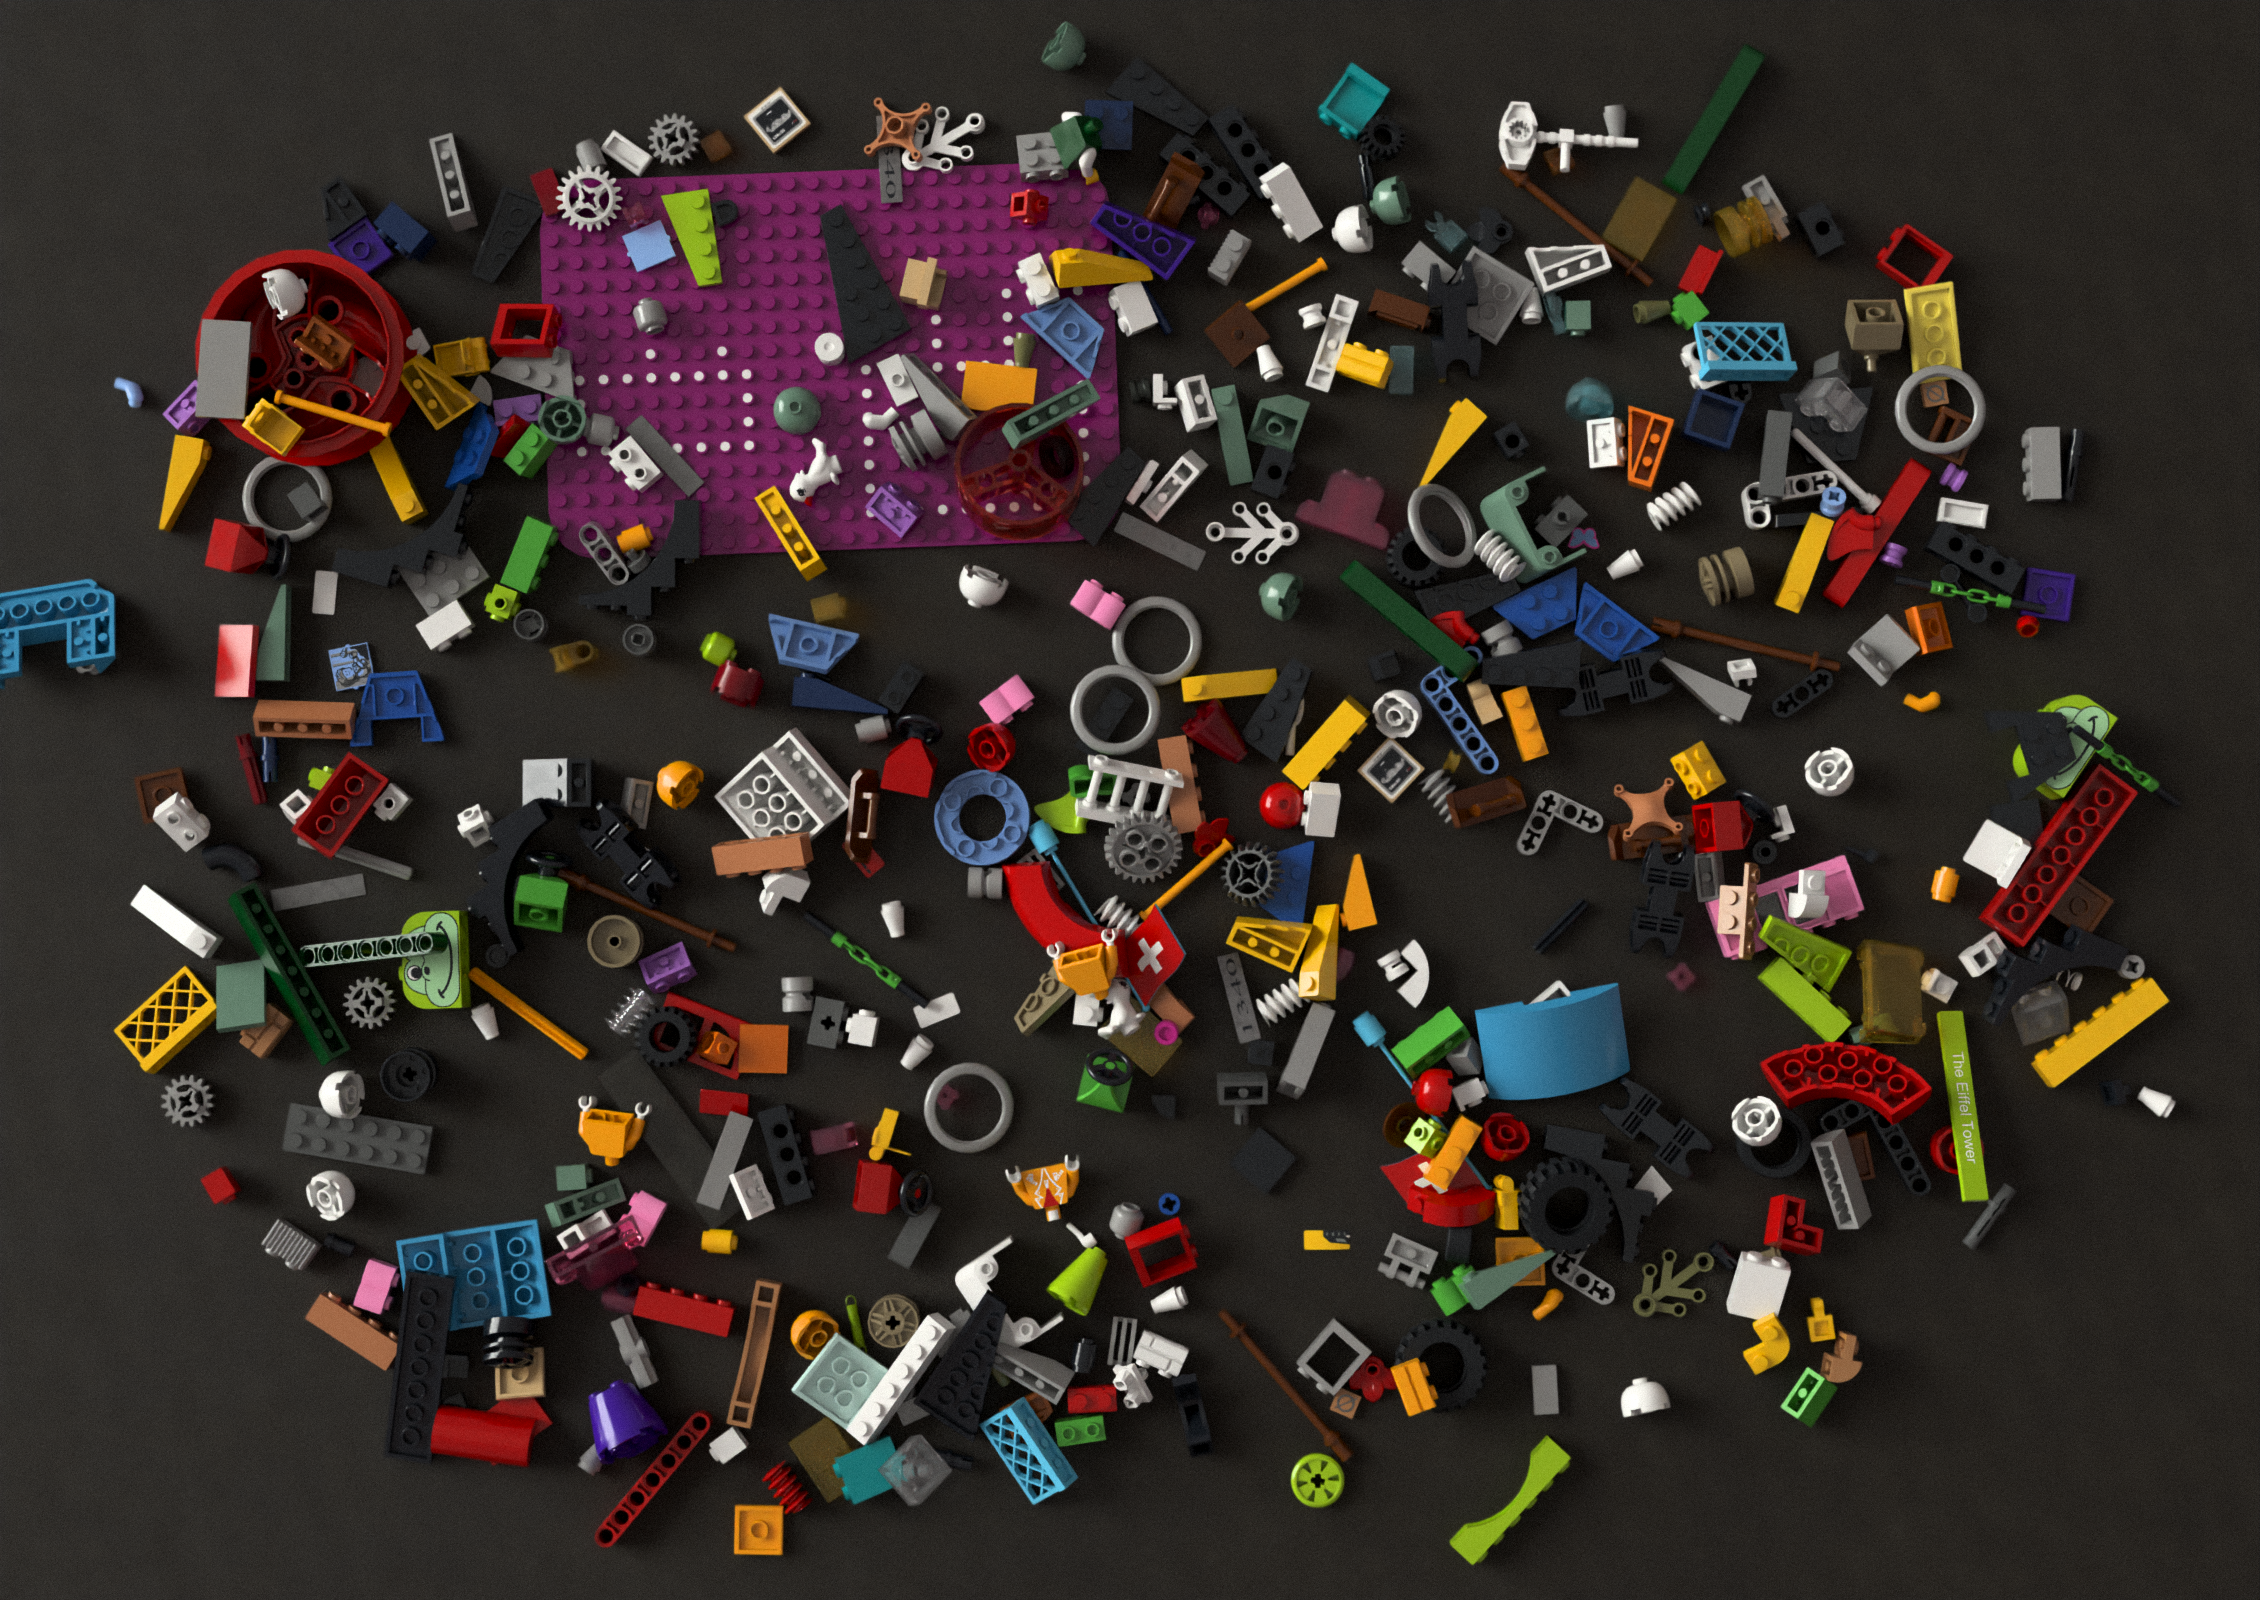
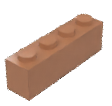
[253,700,357,739]
[1157,735,1206,834]
[711,832,814,878]
[305,1291,399,1371]

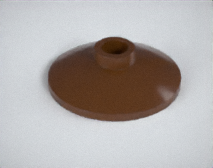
[1383,1102,1425,1148]

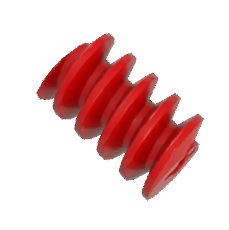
[762,1460,813,1514]

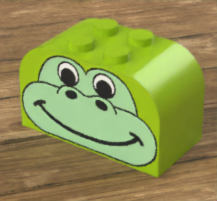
[2013,695,2118,800]
[399,911,471,1009]

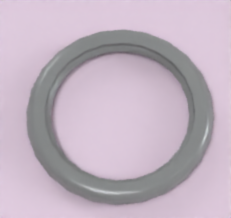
[1895,365,1986,455]
[242,456,333,542]
[1407,484,1477,568]
[1112,596,1202,686]
[1070,665,1161,755]
[924,1063,1014,1153]

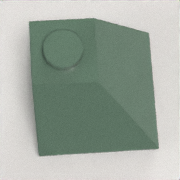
[1247,395,1310,453]

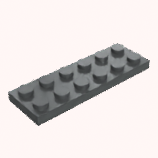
[282,1102,435,1175]

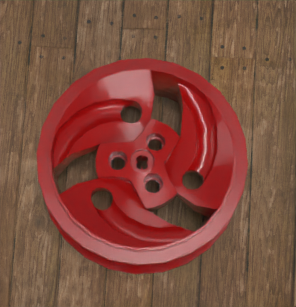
[195,250,418,466]

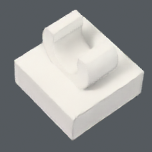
[1727,658,1757,687]

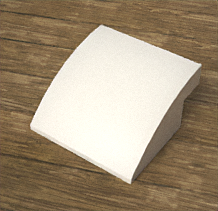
[714,727,850,842]

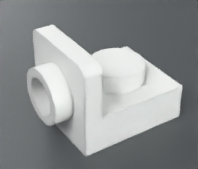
[1153,374,1177,410]
[1767,805,1795,843]
[1920,968,1958,1003]

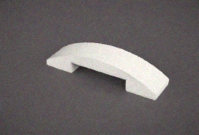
[1306,294,1359,393]

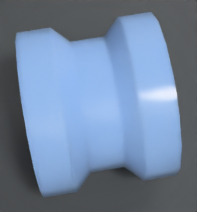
[1820,487,1846,517]

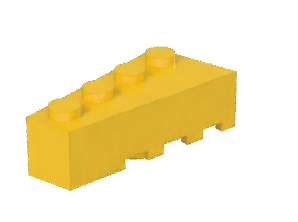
[1282,694,1371,790]

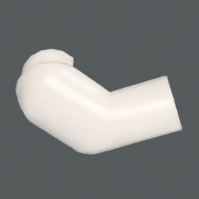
[862,407,899,430]

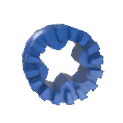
[1159,1193,1180,1215]

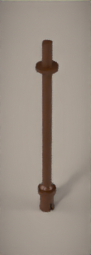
[1498,163,1654,287]
[1650,616,1840,672]
[557,868,737,953]
[1218,1308,1354,1462]

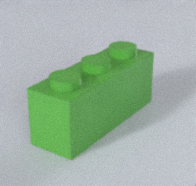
[500,516,559,594]
[1391,1006,1471,1080]

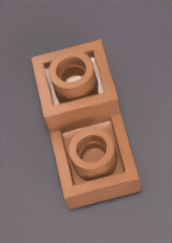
[1149,983,1196,1034]

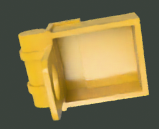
[433,337,490,378]
[242,398,305,457]
[869,1107,912,1161]
[1492,1174,1522,1230]

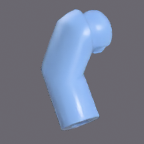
[114,377,144,408]

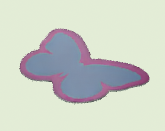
[1568,527,1599,549]

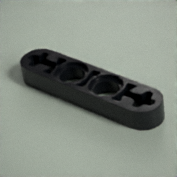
[1770,508,1863,529]

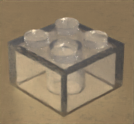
[878,1435,953,1506]

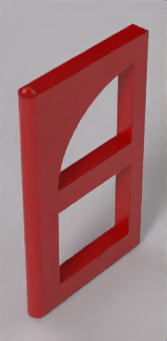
[654,991,752,1080]

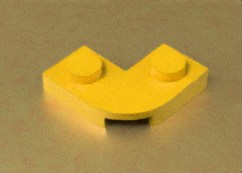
[1743,1312,1790,1375]

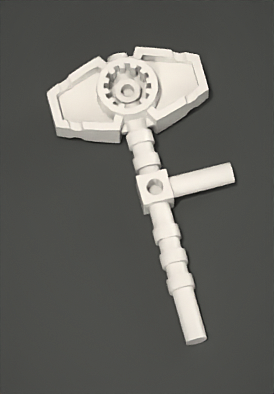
[1499,101,1638,173]

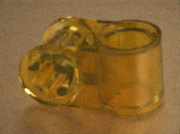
[549,640,598,673]

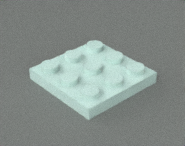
[791,1332,889,1429]

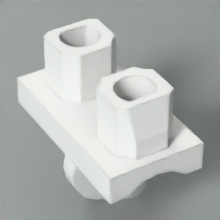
[1113,1363,1153,1408]

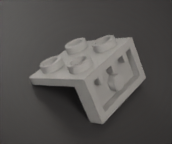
[1847,614,1921,687]

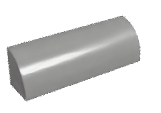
[1811,1129,1872,1230]

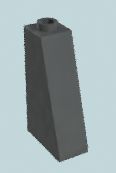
[1757,410,1793,505]

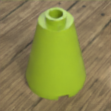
[1046,1247,1108,1316]

